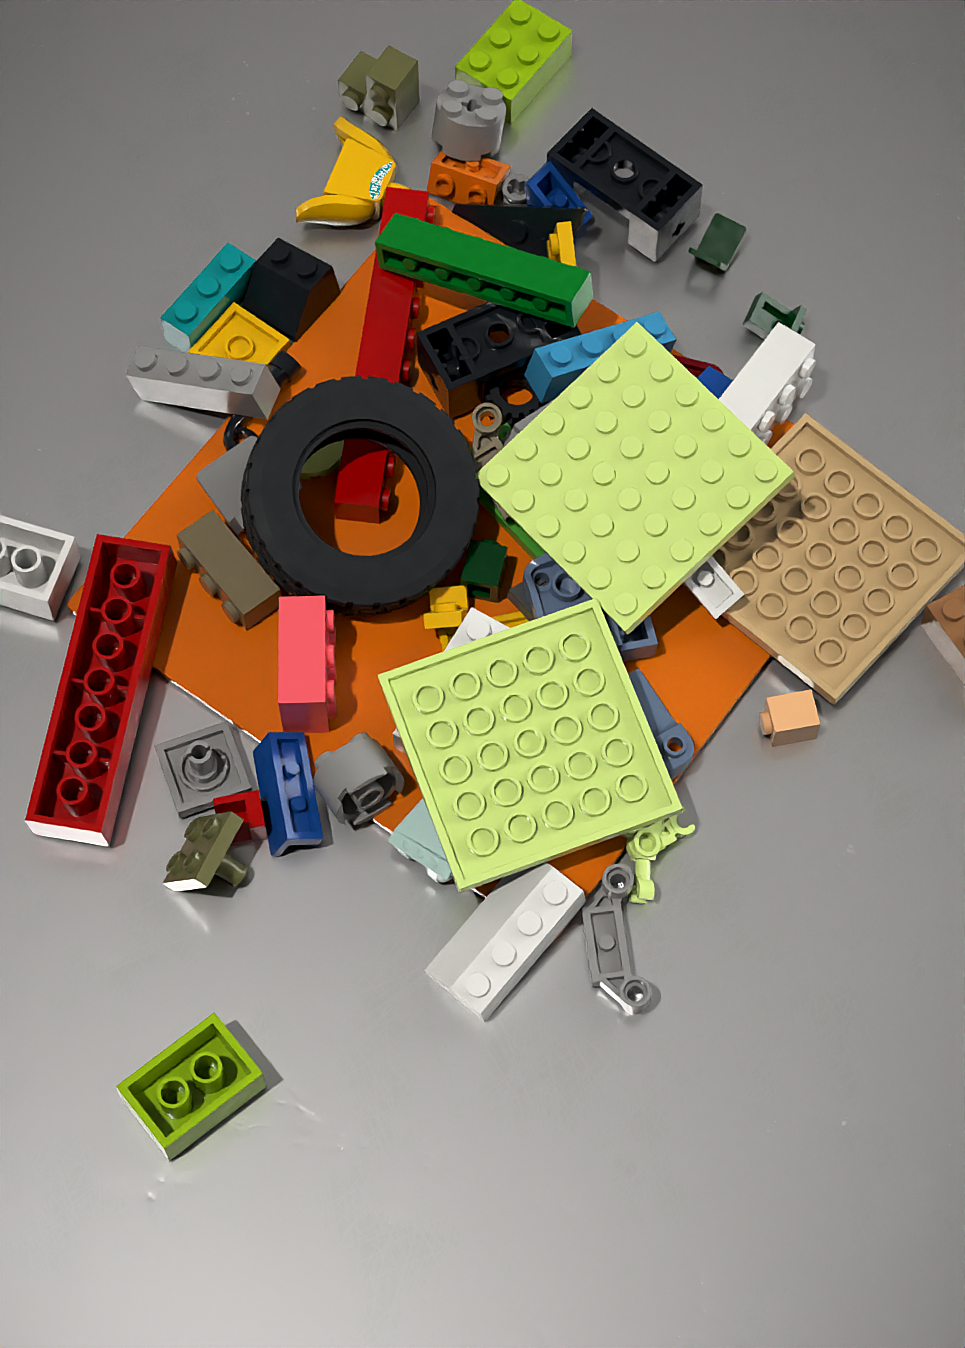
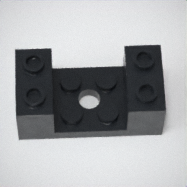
[546,108,703,262]
[416,302,582,419]

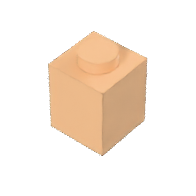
[759,689,820,747]

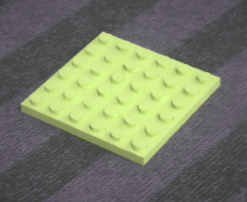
[476,322,795,635]
[378,598,683,893]

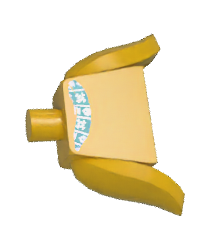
[296,115,411,226]

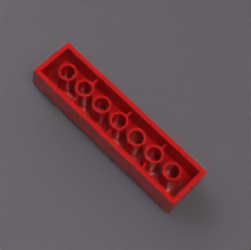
[25,534,177,847]

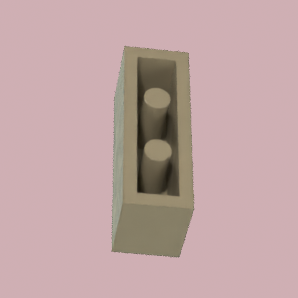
[177,510,282,631]

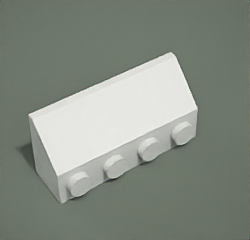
[424,862,586,1022]

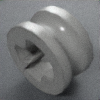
[502,174,529,204]

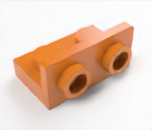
[427,150,511,205]

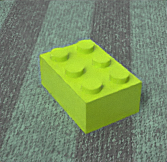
[455,0,572,125]
[116,1012,267,1161]

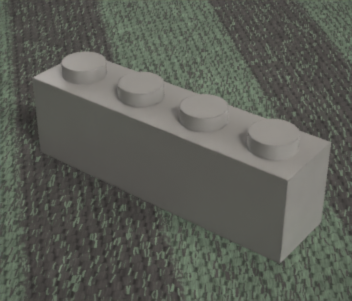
[125,346,280,419]

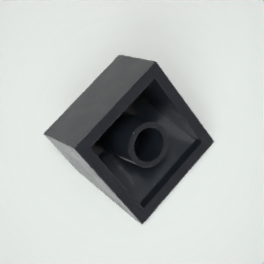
[242,237,341,342]

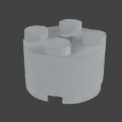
[431,80,506,161]
[313,732,404,825]

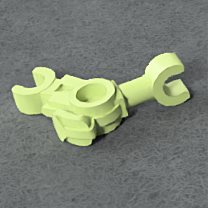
[621,806,695,904]

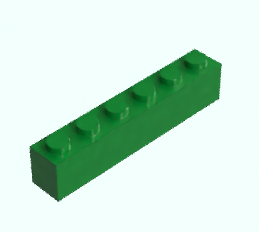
[375,213,593,328]

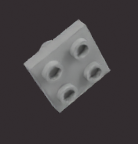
[154,721,252,818]

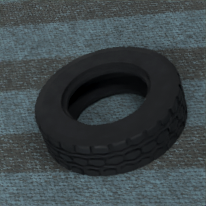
[240,376,480,617]

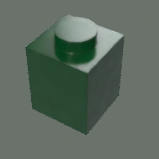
[461,539,508,603]

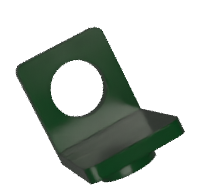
[688,213,747,271]

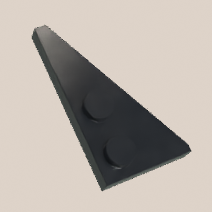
[452,202,589,258]

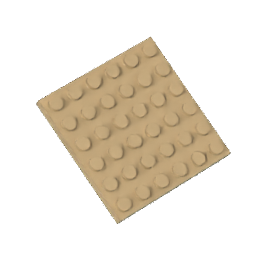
[682,413,965,705]

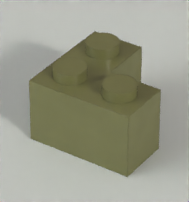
[338,45,420,131]

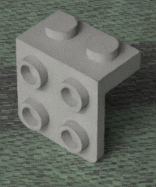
[196,436,303,536]

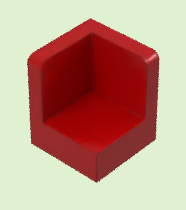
[213,790,268,846]

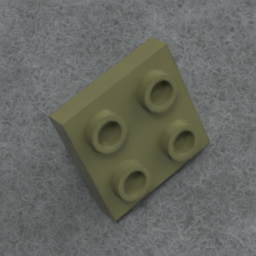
[163,811,248,891]

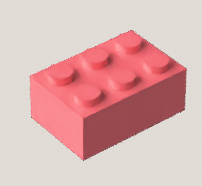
[278,596,337,733]

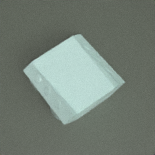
[387,798,453,883]

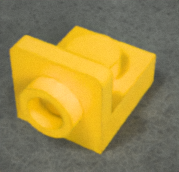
[423,585,469,629]

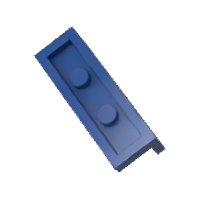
[253,732,324,856]

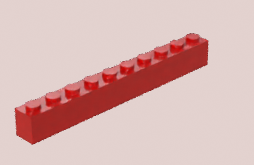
[334,187,436,524]

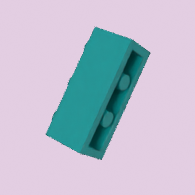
[160,243,256,353]

